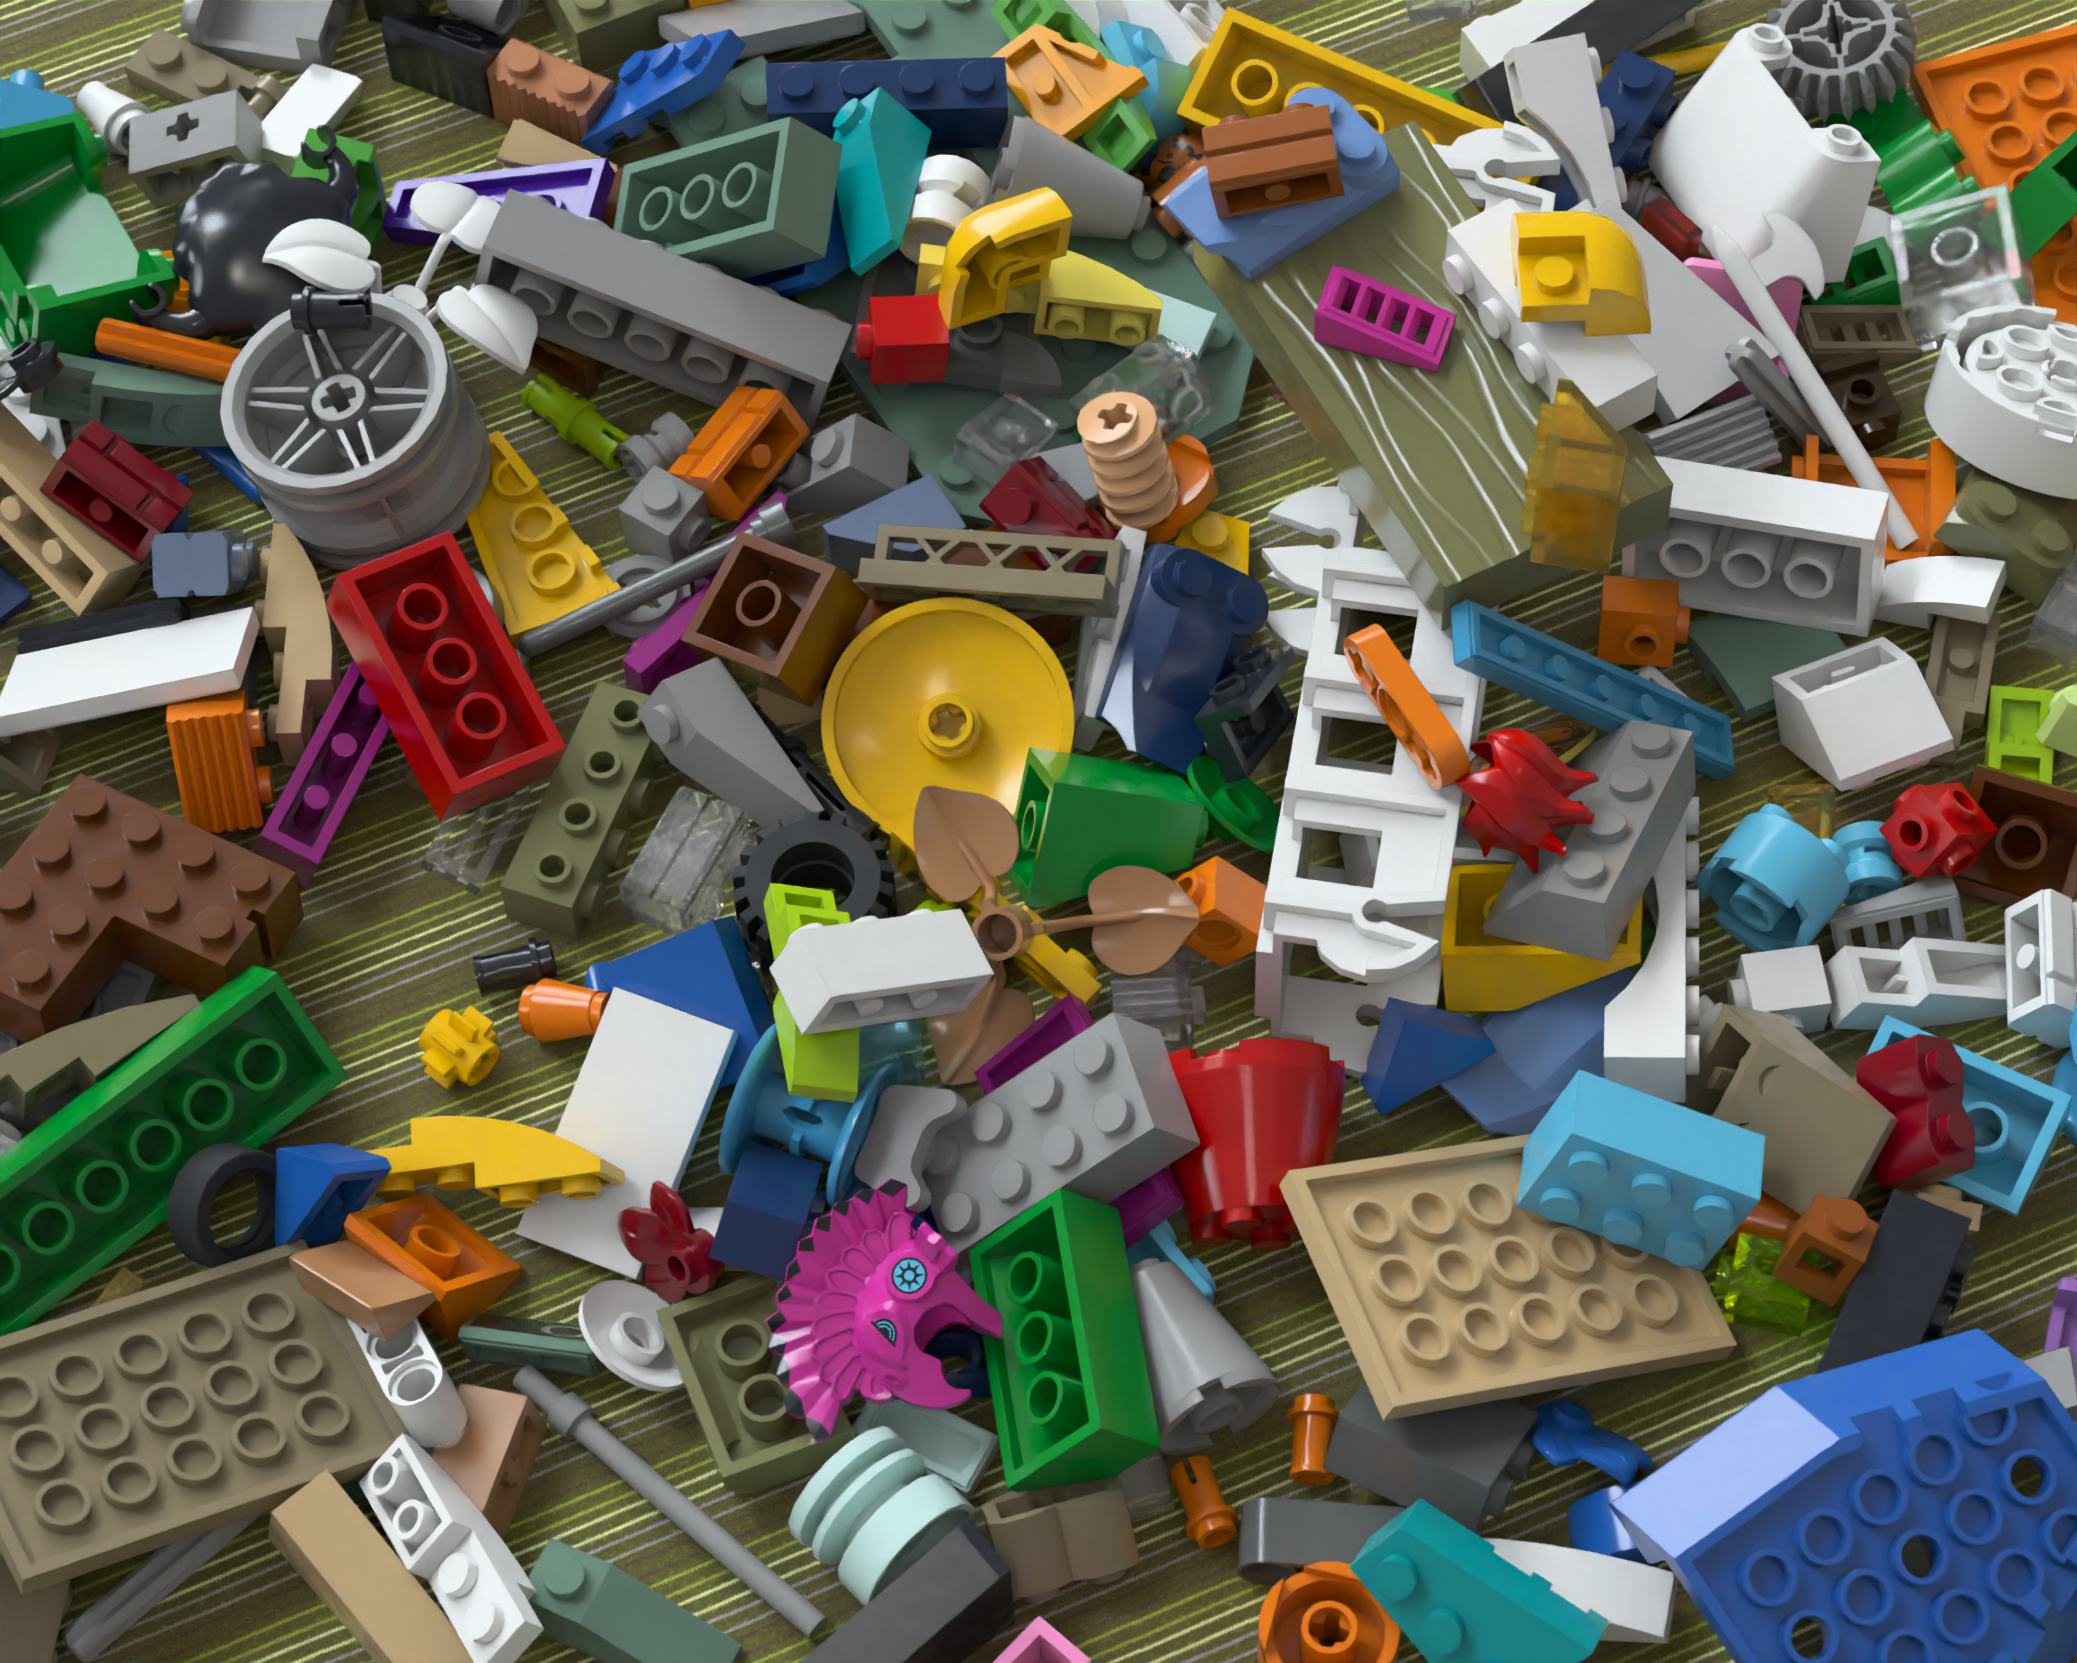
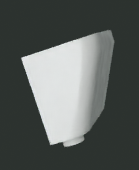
[1648,23,1881,283]

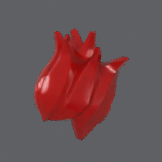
[1456,728,1599,873]

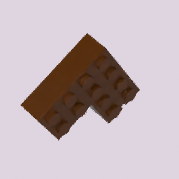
[0,773,304,1043]

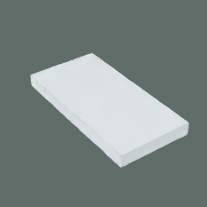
[0,607,260,737]
[516,987,739,1282]

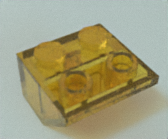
[1520,378,1628,574]

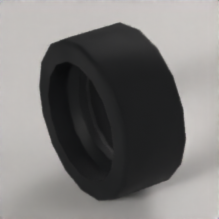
[167,1143,276,1268]

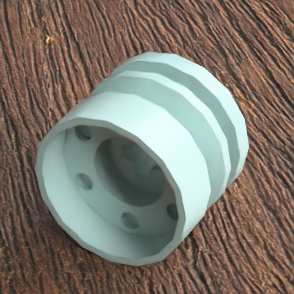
[788,1426,975,1606]

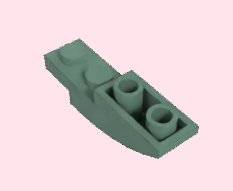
[29,352,230,447]

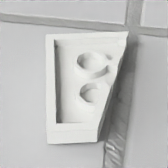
[1072,526,1147,751]

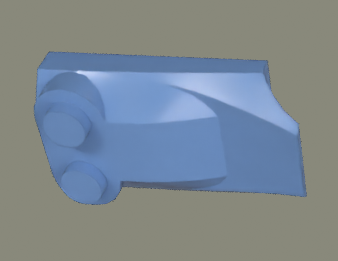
[1162,87,1400,281]
[1438,968,1635,1137]

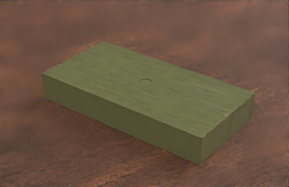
[1193,120,1673,631]

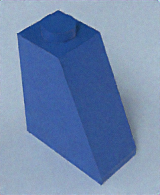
[597,916,775,1090]

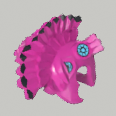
[764,1178,1003,1441]

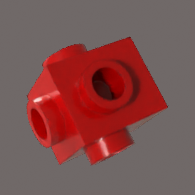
[1879,782,1999,878]

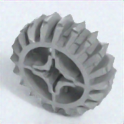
[1765,0,1918,123]

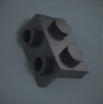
[1194,645,1297,783]

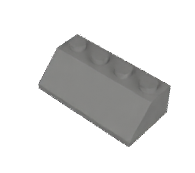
[1483,719,1696,961]

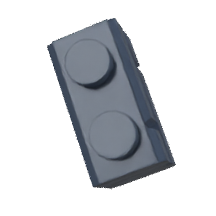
[151,530,258,597]

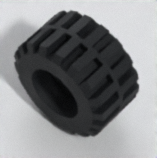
[732,812,898,980]

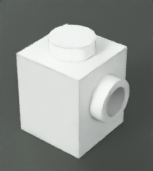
[1727,944,1832,1034]

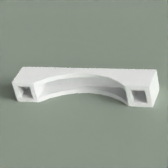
[1503,33,1627,208]
[1604,797,1699,1102]

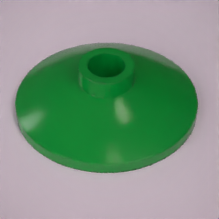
[1187,756,1280,854]

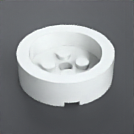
[1924,305,2077,500]

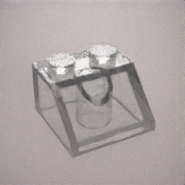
[1889,183,2038,352]

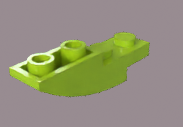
[763,883,860,1103]

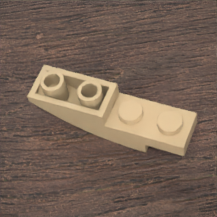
[254,523,341,766]

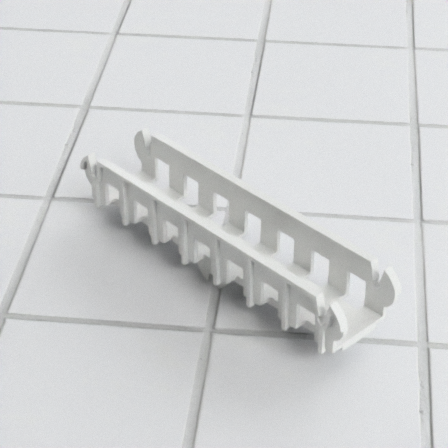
[1254,121,1561,1084]

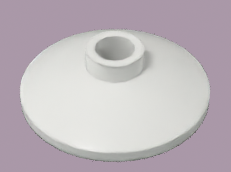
[578,1280,684,1392]

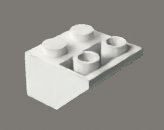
[1771,636,1955,792]

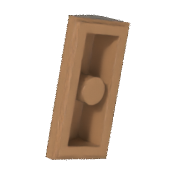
[289,1239,437,1343]

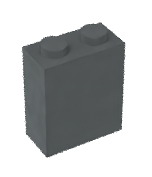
[1323,1380,1539,1534]

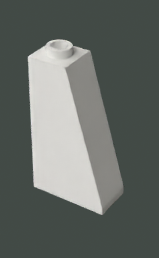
[1568,199,1779,425]

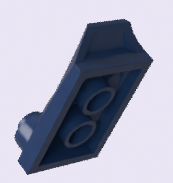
[1094,543,1269,779]

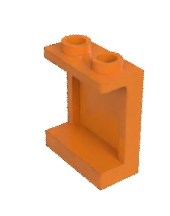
[1789,434,1956,571]

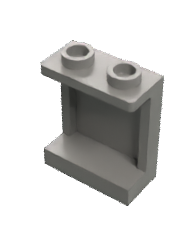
[181,0,354,74]

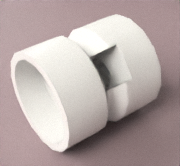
[899,155,992,265]

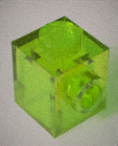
[1712,1232,1818,1337]

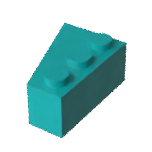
[1349,1498,1609,1663]

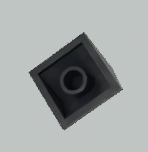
[381,11,509,118]

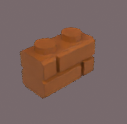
[1201,103,1345,219]

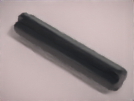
[17,597,191,655]

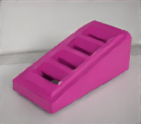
[1314,265,1456,372]

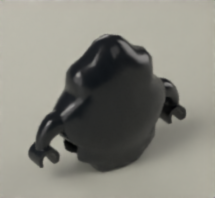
[129,125,373,341]

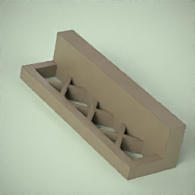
[857,524,1126,619]

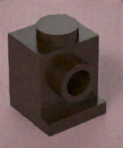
[1817,348,1901,455]

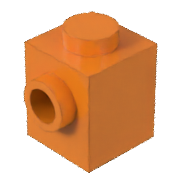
[1597,575,1690,668]

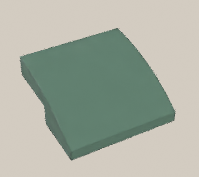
[1686,613,1847,723]

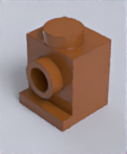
[1771,1193,1879,1307]

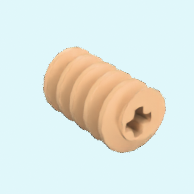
[1077,392,1180,530]

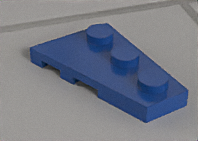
[580,29,747,156]

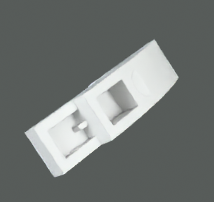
[359,1433,544,1663]

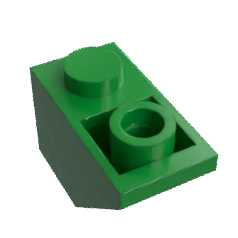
[1974,129,2077,272]

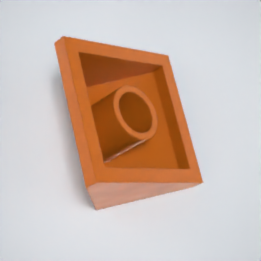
[344,1191,523,1344]

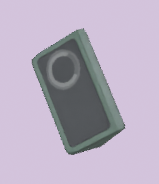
[458,1313,602,1377]

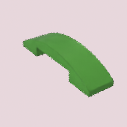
[989,0,1157,173]

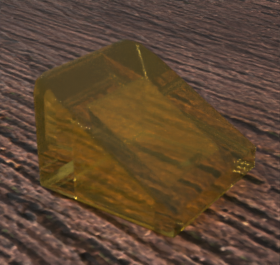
[1767,783,1835,840]

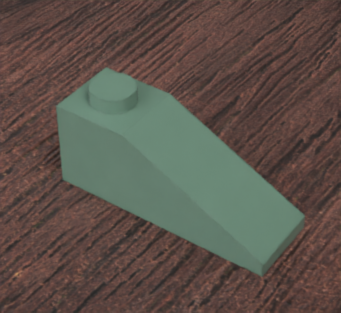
[528,1537,743,1663]

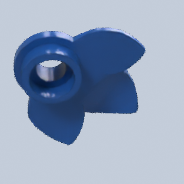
[1532,1400,1654,1486]

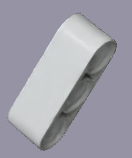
[346,1317,468,1448]

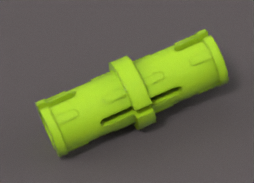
[521,373,631,471]

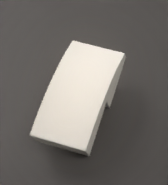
[1874,556,2007,629]

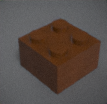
[681,531,870,708]

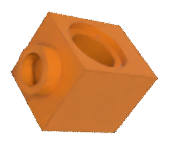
[1174,856,1267,968]

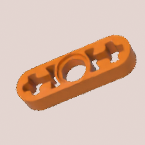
[1343,624,1471,790]

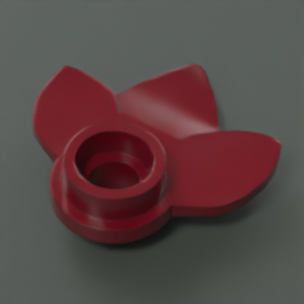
[618,1181,725,1303]

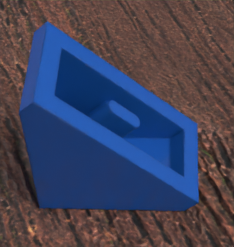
[1360,997,1497,1116]
[274,1142,392,1248]

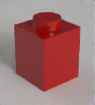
[855,295,950,384]

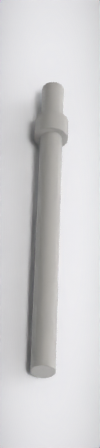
[513,1364,828,1639]

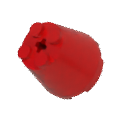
[1168,1038,1346,1251]

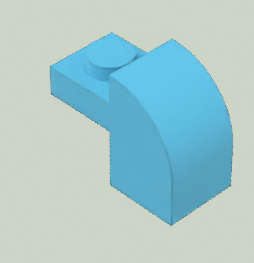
[1100,20,1193,165]

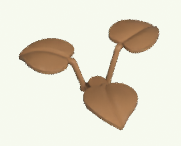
[913,785,1200,1085]

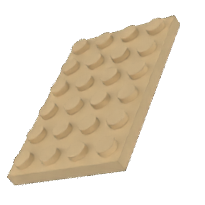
[1279,1134,1737,1421]

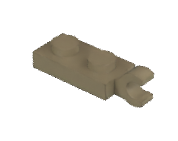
[1925,612,2002,769]

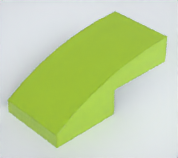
[1984,685,2054,784]

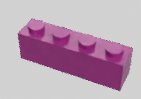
[253,659,391,890]

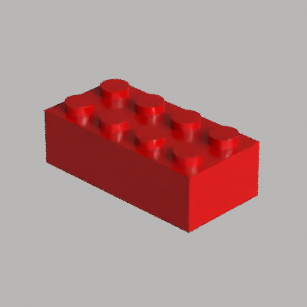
[325,530,567,823]

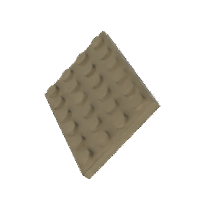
[0,1239,409,1595]

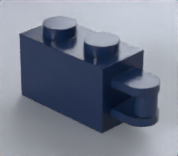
[708,1139,827,1282]

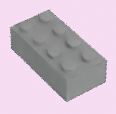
[922,1012,1201,1267]

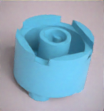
[1696,803,1850,952]

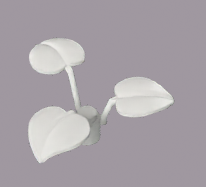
[262,181,538,376]

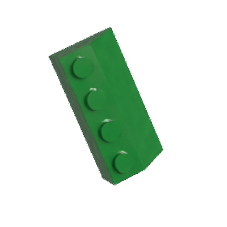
[969,1188,1161,1492]

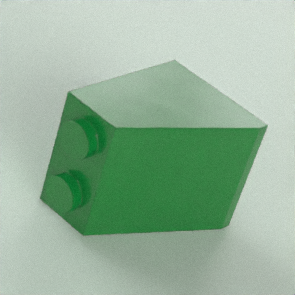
[1006,747,1209,908]

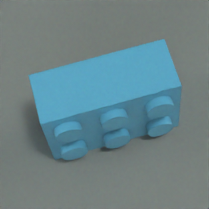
[1516,1070,1766,1272]

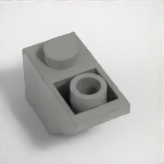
[771,413,911,515]

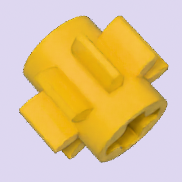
[418,1005,500,1089]

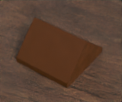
[1952,763,2077,906]

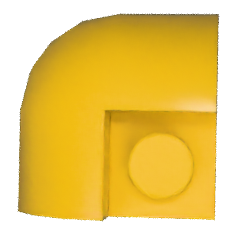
[938,187,1073,330]
[1510,211,1651,336]

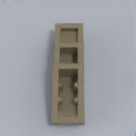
[0,994,201,1120]

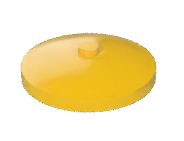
[821,597,1076,837]

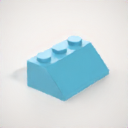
[1855,1014,2072,1217]

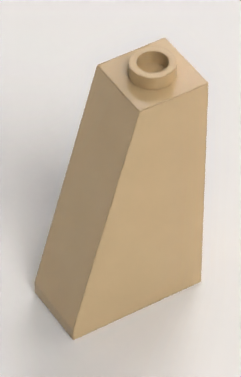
[268,1469,474,1663]

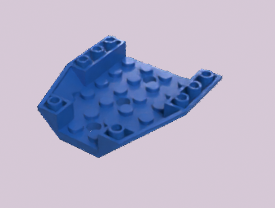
[1608,1328,2077,1663]

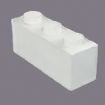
[769,909,994,1035]

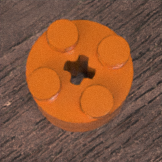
[1258,1561,1400,1663]

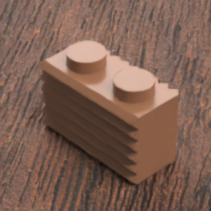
[486,38,615,152]

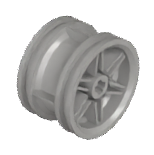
[220,292,492,571]

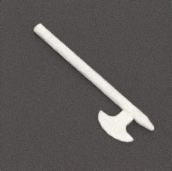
[1710,211,1920,550]

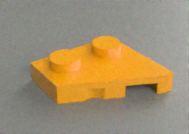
[991,23,1150,142]

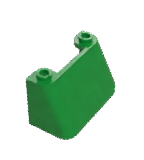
[0,112,180,357]

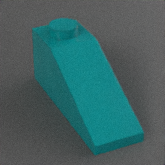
[833,86,932,276]

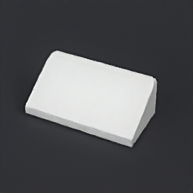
[262,63,363,177]

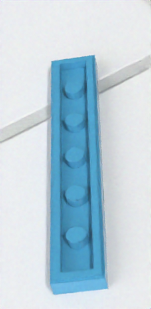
[1450,599,1735,780]

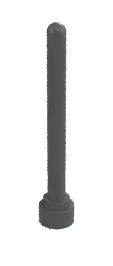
[518,499,801,657]

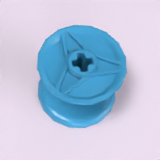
[718,1023,904,1212]

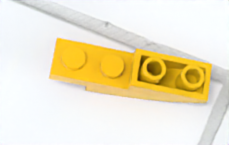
[365,1116,625,1208]

